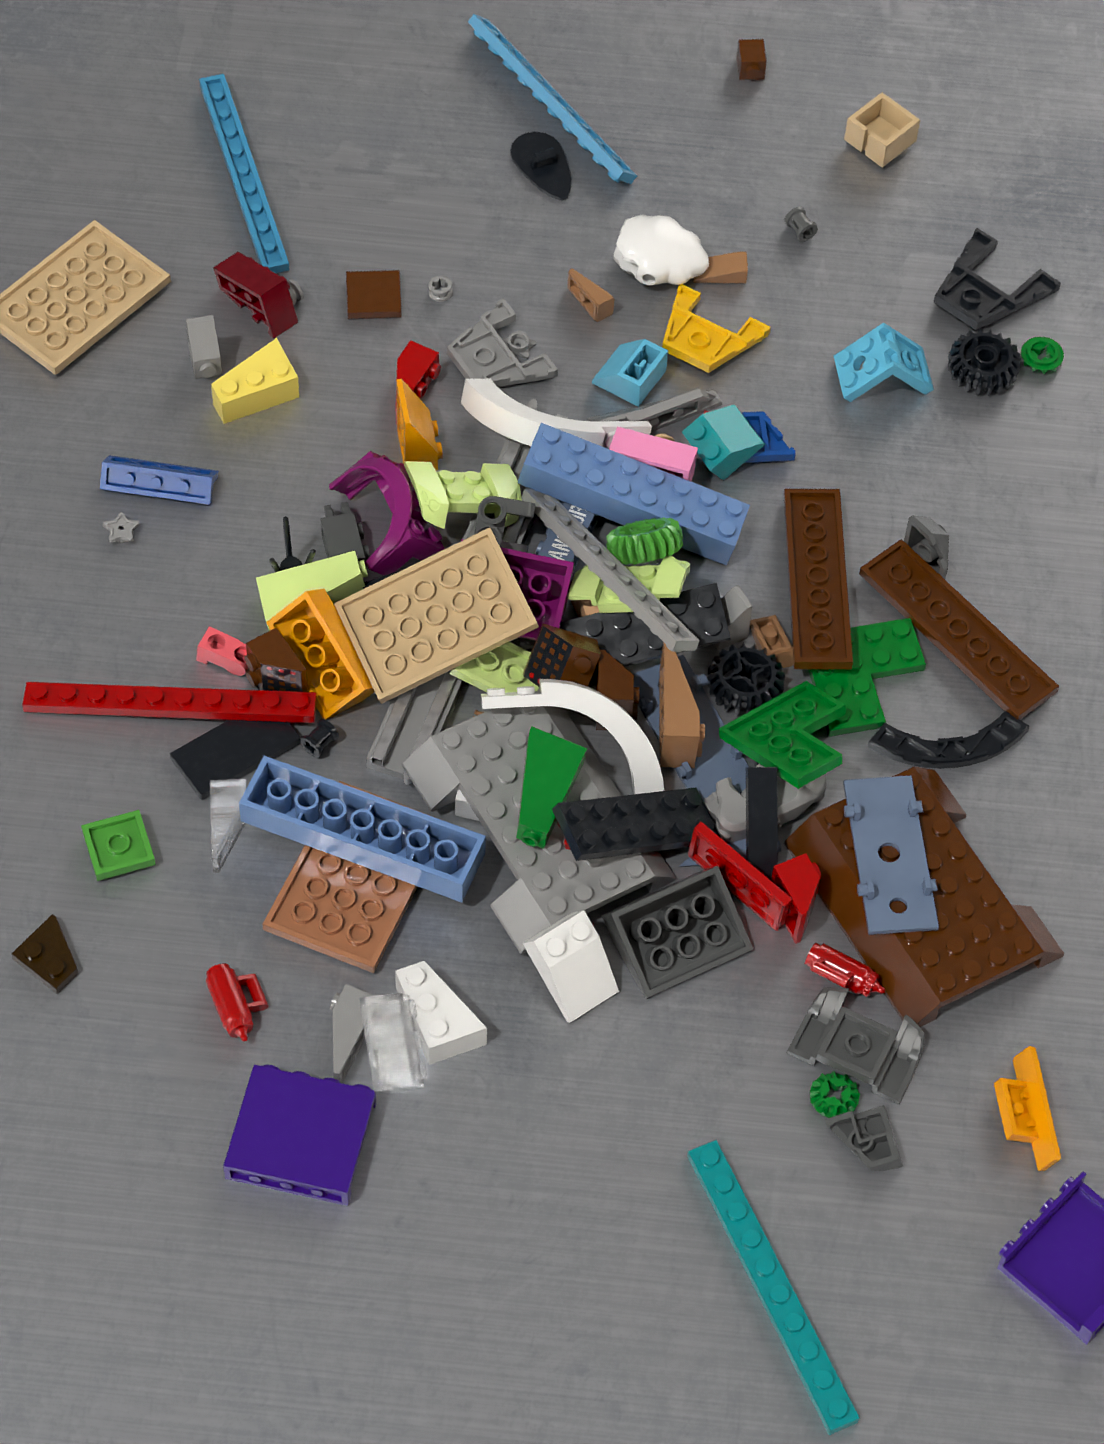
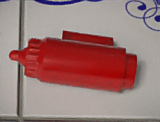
[805,943,885,997]
[206,963,268,1042]

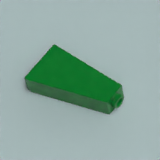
[516,727,587,849]

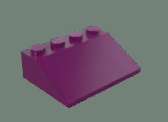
[461,539,574,640]

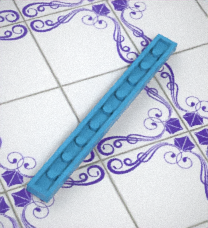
[468,14,637,184]
[199,74,289,273]

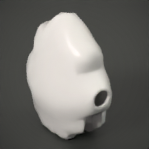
[613,214,709,285]

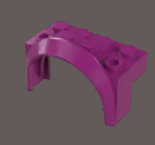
[329,451,445,576]

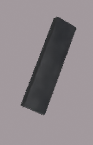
[746,767,778,880]

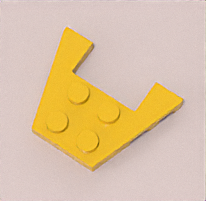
[662,284,771,373]

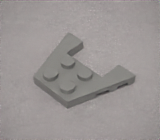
[447,298,558,387]

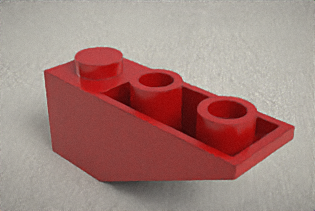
[396,340,441,425]

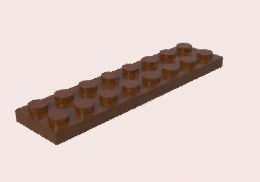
[784,489,853,669]
[859,539,1059,720]

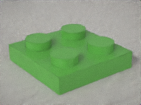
[81,810,156,881]

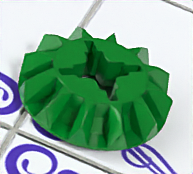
[1020,337,1064,374]
[810,1070,860,1118]

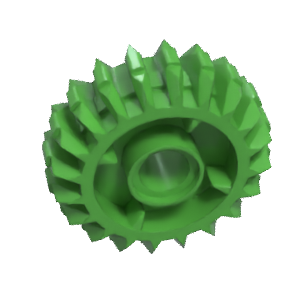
[606,517,683,565]

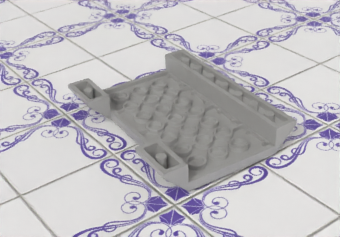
[402,706,676,955]

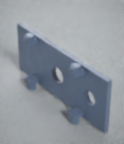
[633,655,749,802]
[843,775,939,935]

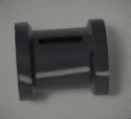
[300,719,339,758]

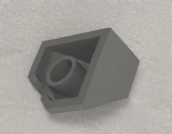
[904,515,949,579]

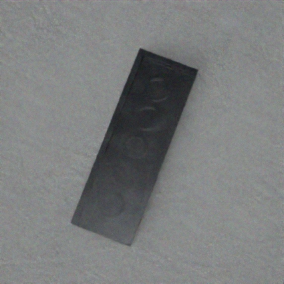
[560,583,731,674]
[552,787,720,861]

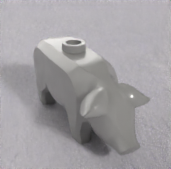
[704,764,826,842]

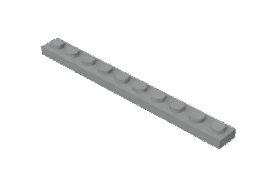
[522,489,700,653]

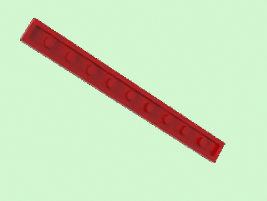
[22,682,317,723]

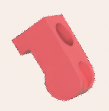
[196,626,248,676]

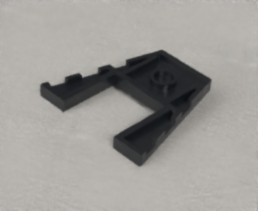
[934,228,1061,330]

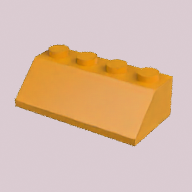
[266,588,375,720]

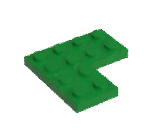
[808,618,926,737]
[719,681,846,789]

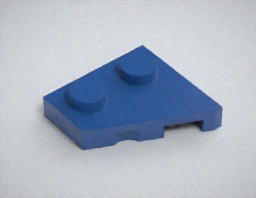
[741,411,796,463]

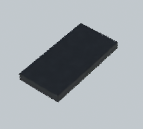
[170,720,301,800]

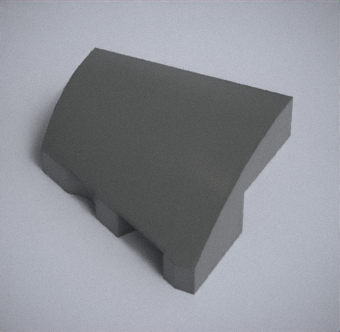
[825,1105,903,1171]

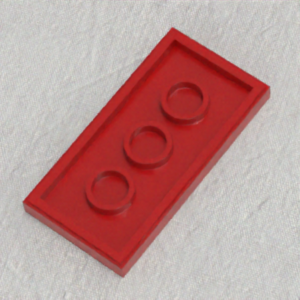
[688,822,792,931]

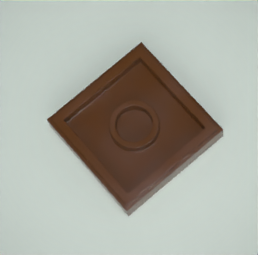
[346,270,401,319]

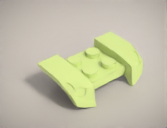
[404,461,522,529]
[567,556,690,613]

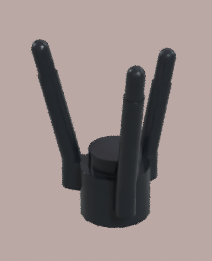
[269,516,316,572]

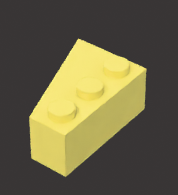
[211,338,299,424]

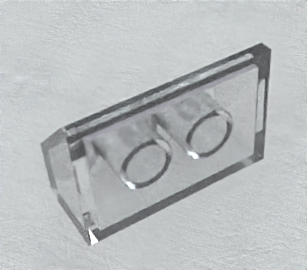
[359,993,427,1094]

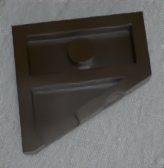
[11,914,78,994]

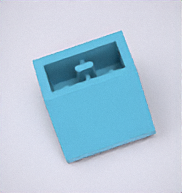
[592,339,668,407]

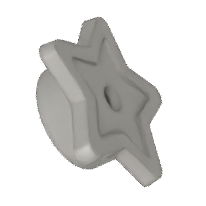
[502,331,536,359]
[103,512,140,543]

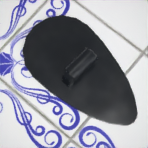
[510,132,571,201]

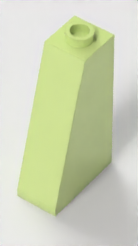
[256,551,368,631]

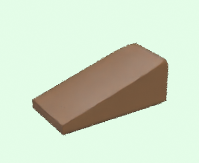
[693,252,748,283]
[567,268,615,322]
[749,615,794,668]

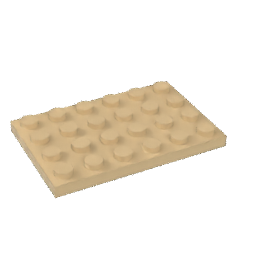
[0,220,171,375]
[334,527,539,704]

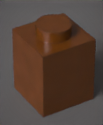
[736,39,767,80]

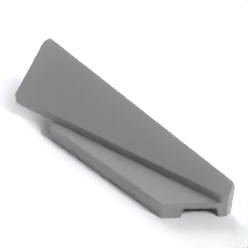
[587,388,722,432]

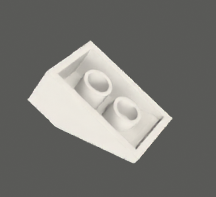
[522,910,619,1023]

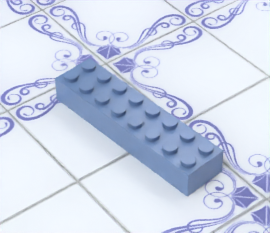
[517,423,750,565]
[239,756,486,903]

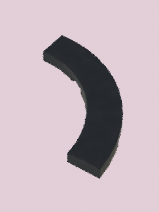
[867,711,1029,769]

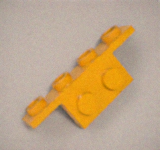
[994,1046,1061,1171]

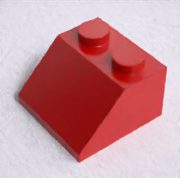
[771,853,821,944]

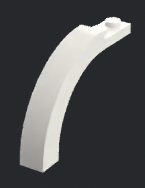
[461,379,652,449]
[481,679,664,794]

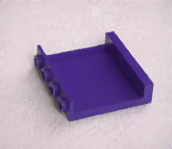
[223,1064,376,1206]
[997,1171,1104,1345]

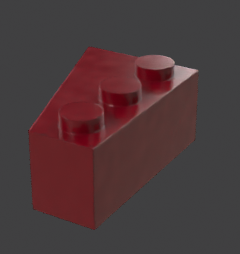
[213,252,298,339]

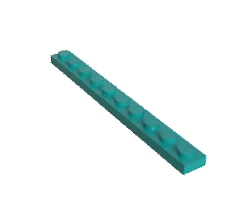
[687,1140,860,1435]

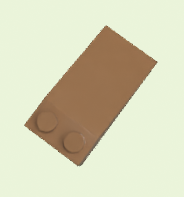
[659,642,705,768]

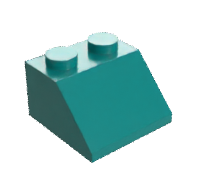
[682,404,765,481]

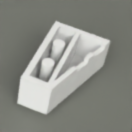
[395,961,487,1065]

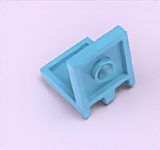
[834,323,934,402]

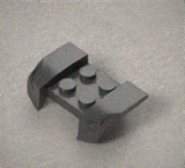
[786,987,924,1104]

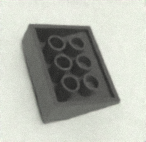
[601,866,753,998]

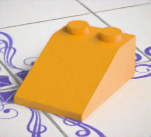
[396,379,443,470]

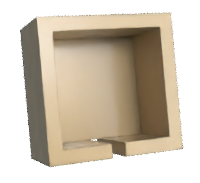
[844,92,920,168]

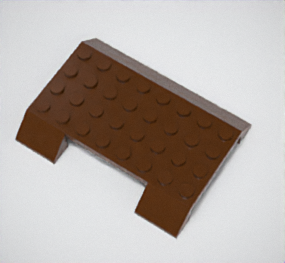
[784,766,1064,1027]

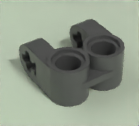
[474,496,536,553]

